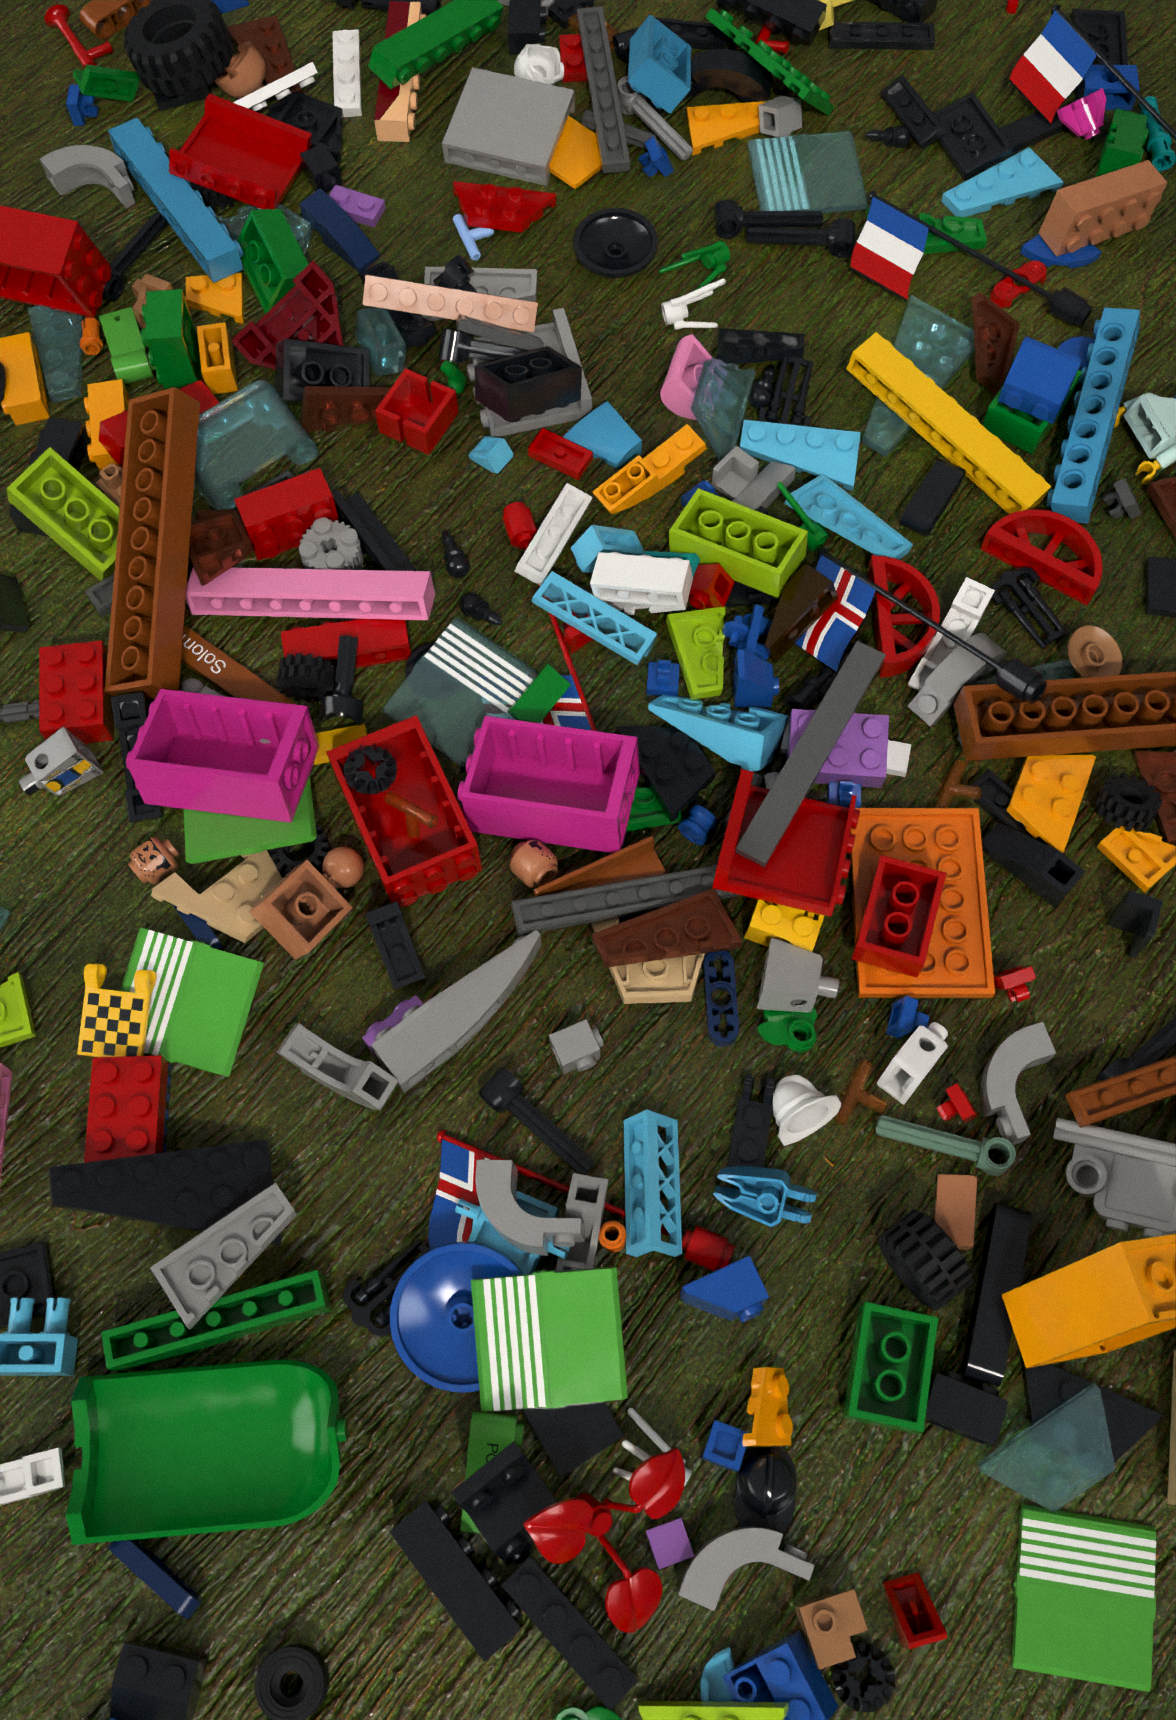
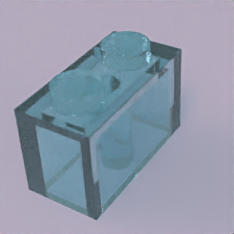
[356,307,406,376]

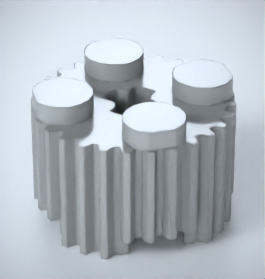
[299,517,364,570]

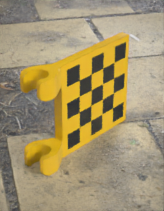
[77,964,157,1057]

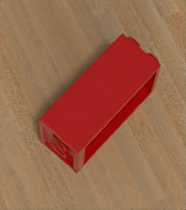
[0,205,111,318]
[326,715,482,907]

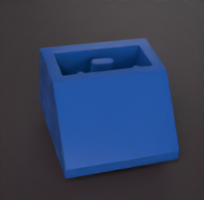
[722,1630,839,1720]

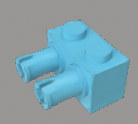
[0,1298,78,1376]

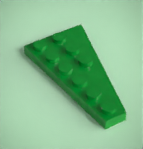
[705,8,835,116]

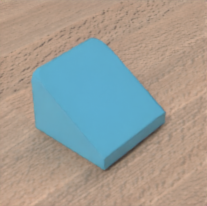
[468,436,513,474]

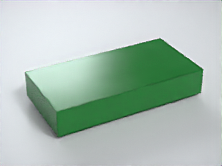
[507,664,571,723]

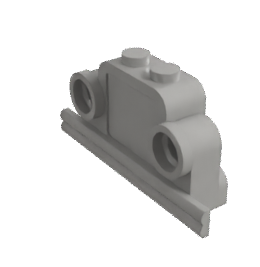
[1053,1118,1176,1238]

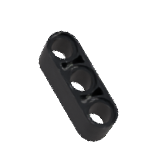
[900,457,966,538]

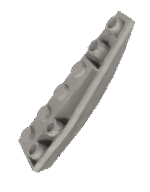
[371,930,542,1093]

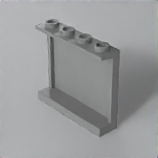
[442,67,575,186]
[466,308,592,437]

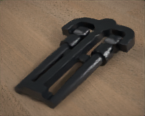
[759,356,813,427]
[991,567,1068,649]
[343,1239,429,1337]

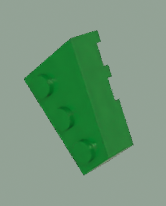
[1095,108,1149,177]

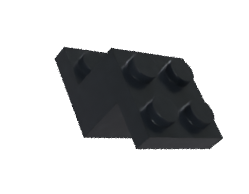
[451,1441,558,1565]

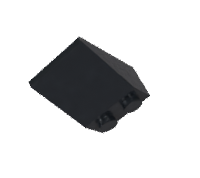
[275,339,370,406]

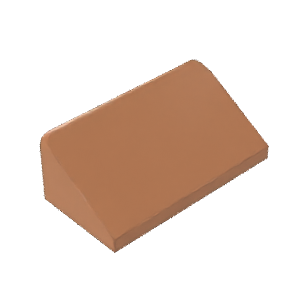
[934,1174,977,1250]

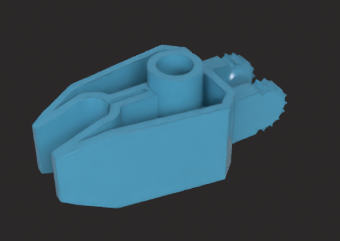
[713,1166,817,1227]

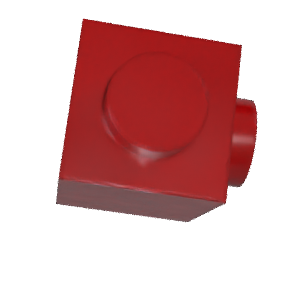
[688,564,735,609]

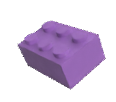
[787,709,889,788]

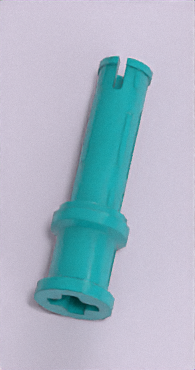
[1139,96,1176,172]

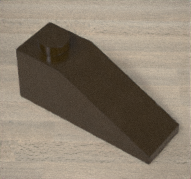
[765,564,838,664]

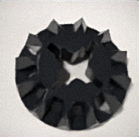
[344,743,397,795]
[832,1643,896,1712]

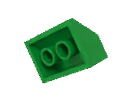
[237,209,309,314]

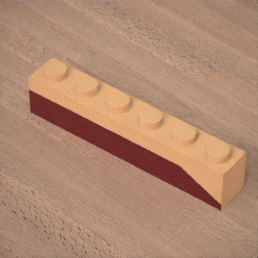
[374,1,426,142]

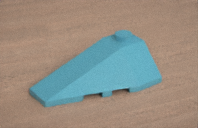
[648,694,789,771]

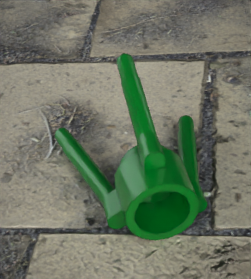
[658,241,730,291]
[777,482,829,552]

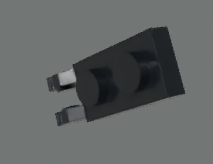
[727,1074,775,1168]

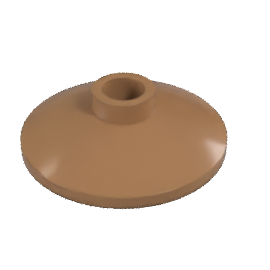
[1068,625,1122,678]

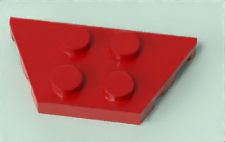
[453,181,557,233]

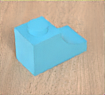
[571,525,645,573]

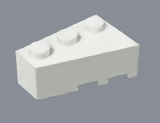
[590,552,693,615]

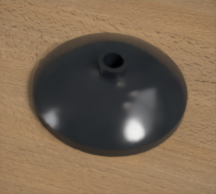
[574,208,658,278]

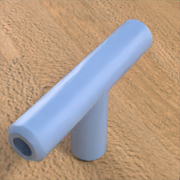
[453,214,494,261]

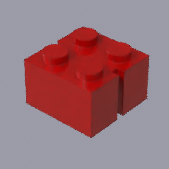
[375,368,459,455]

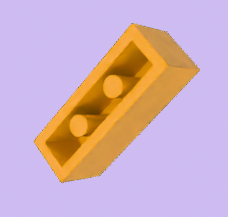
[0,332,50,426]
[84,379,130,471]

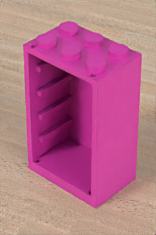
[126,689,319,823]
[458,716,640,853]

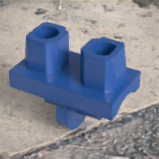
[722,604,773,665]

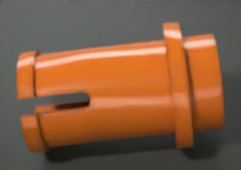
[79,317,103,355]
[598,1221,626,1253]

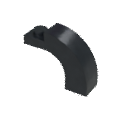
[681,49,773,103]
[359,261,436,350]

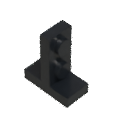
[365,901,425,990]

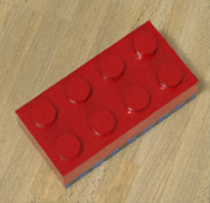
[84,1055,172,1163]

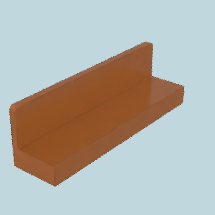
[534,836,667,931]

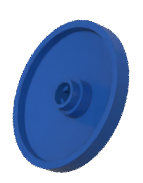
[390,1241,524,1393]

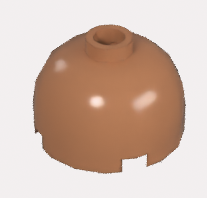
[214,41,266,98]

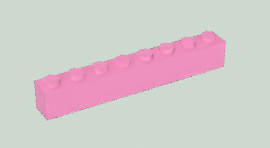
[186,567,435,620]

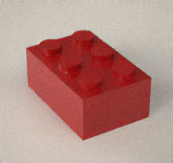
[234,468,340,561]
[39,640,114,744]
[851,855,947,978]

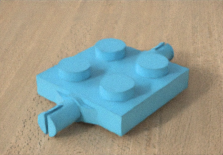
[455,1190,570,1274]

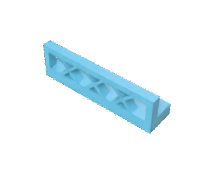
[532,571,657,665]
[624,1109,682,1257]

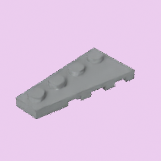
[422,266,538,322]
[150,1183,297,1330]

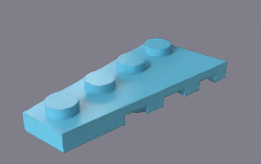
[942,147,1063,217]
[740,420,861,492]
[784,474,913,560]

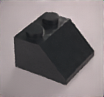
[110,1639,209,1720]

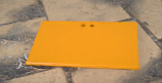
[549,115,602,189]

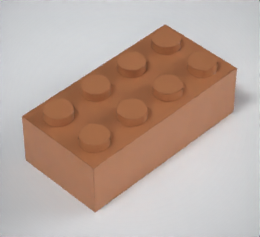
[1038,160,1167,257]

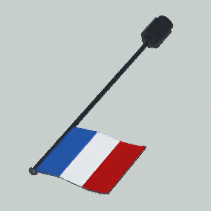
[1009,4,1176,140]
[850,190,1093,327]

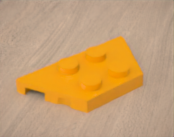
[1006,755,1096,854]

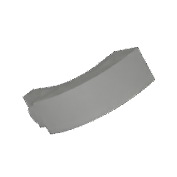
[39,145,135,209]
[907,633,1007,727]
[979,1022,1056,1145]
[276,1023,399,1110]
[475,1160,585,1256]
[555,1173,608,1271]
[677,1526,815,1611]

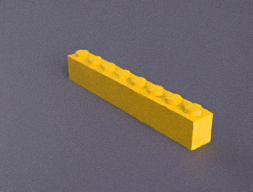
[846,332,1051,514]

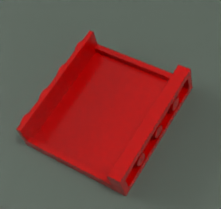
[169,93,312,209]
[712,769,860,917]

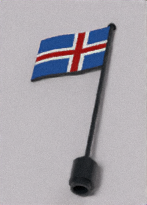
[794,548,1047,704]

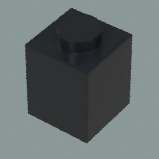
[300,143,342,193]

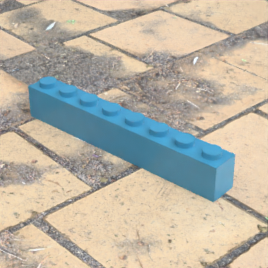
[108,118,243,283]

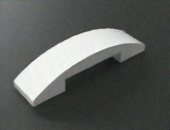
[908,577,995,691]
[0,1448,66,1506]

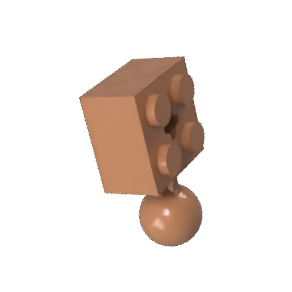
[249,846,364,960]

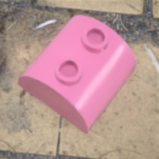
[660,334,725,420]

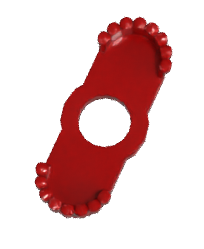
[990,260,1047,308]

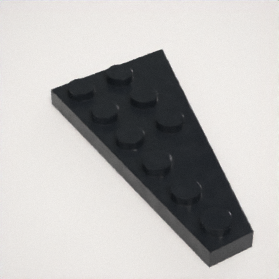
[48,1139,282,1246]

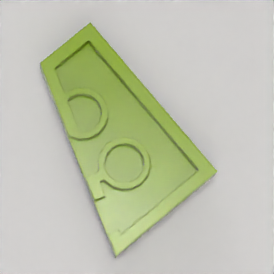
[666,607,725,700]

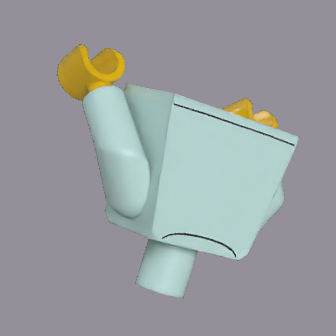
[1114,393,1176,485]

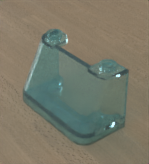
[194,380,319,511]

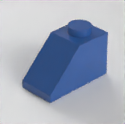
[733,650,779,708]

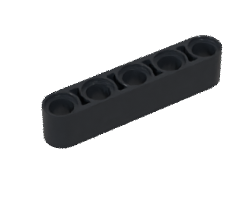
[961,1202,1032,1387]

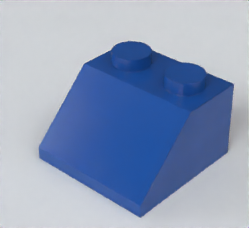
[998,336,1082,424]
[680,1255,769,1323]

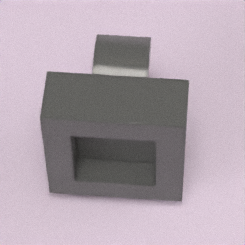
[1103,478,1142,519]

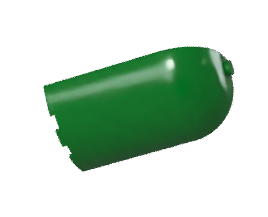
[66,1360,348,1545]

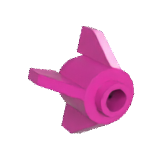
[1057,88,1106,140]

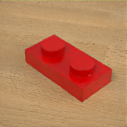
[559,34,587,83]
[528,428,593,480]

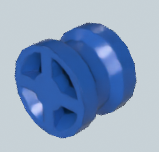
[678,805,719,846]

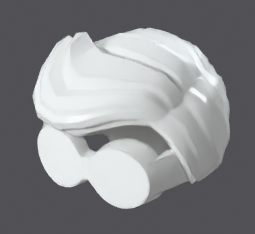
[514,44,564,85]

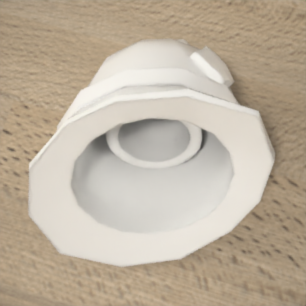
[772,1074,841,1146]

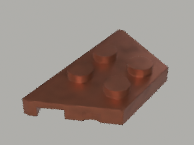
[189,509,254,586]

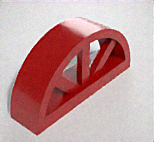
[980,509,1103,606]
[867,555,940,678]

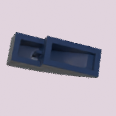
[299,188,380,273]

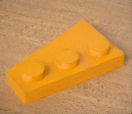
[686,101,766,156]

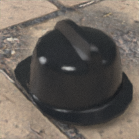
[735,1446,797,1534]

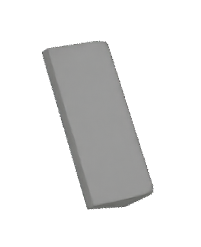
[732,461,796,511]

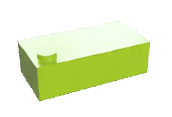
[7,447,120,581]
[669,488,808,598]

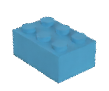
[628,14,691,113]

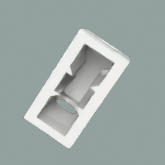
[876,1022,948,1105]

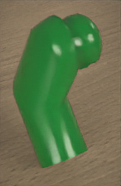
[440,360,467,397]

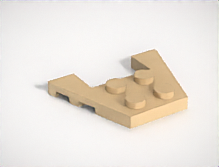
[151,850,283,943]
[591,918,706,1004]

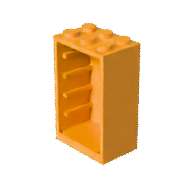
[1001,1234,1176,1369]

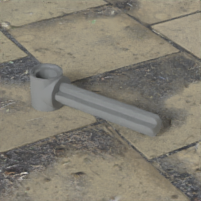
[617,76,693,161]

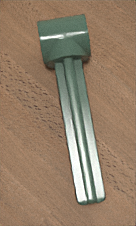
[875,1115,1016,1176]

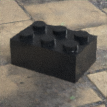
[475,346,582,422]

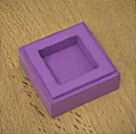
[646,1518,694,1570]

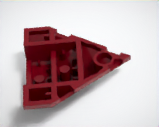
[231,260,344,370]

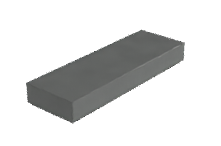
[455,315,544,350]

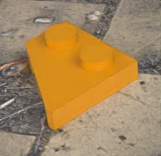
[186,273,244,324]
[1097,826,1176,893]
[742,1367,793,1447]

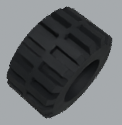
[878,1209,973,1311]

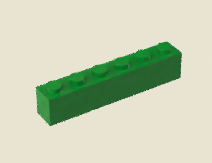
[368,0,503,89]
[101,1270,332,1373]

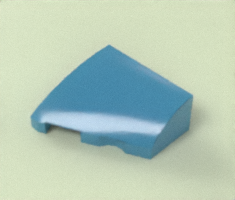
[563,401,642,469]

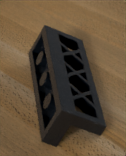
[331,488,417,571]

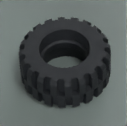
[123,0,233,97]

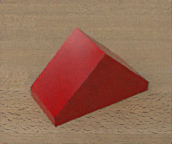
[883,1572,947,1649]

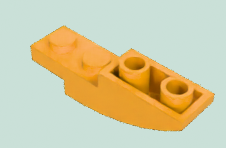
[593,424,707,514]

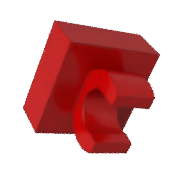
[563,611,594,654]
[994,965,1036,1002]
[936,1083,979,1123]

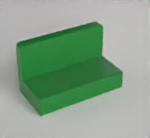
[73,64,140,102]

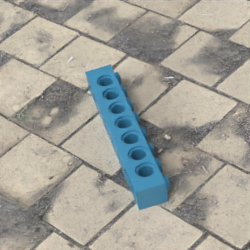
[1047,308,1140,524]

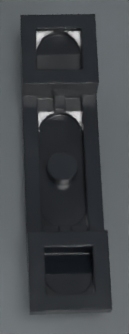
[111,692,163,823]

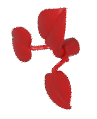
[523,1447,685,1633]

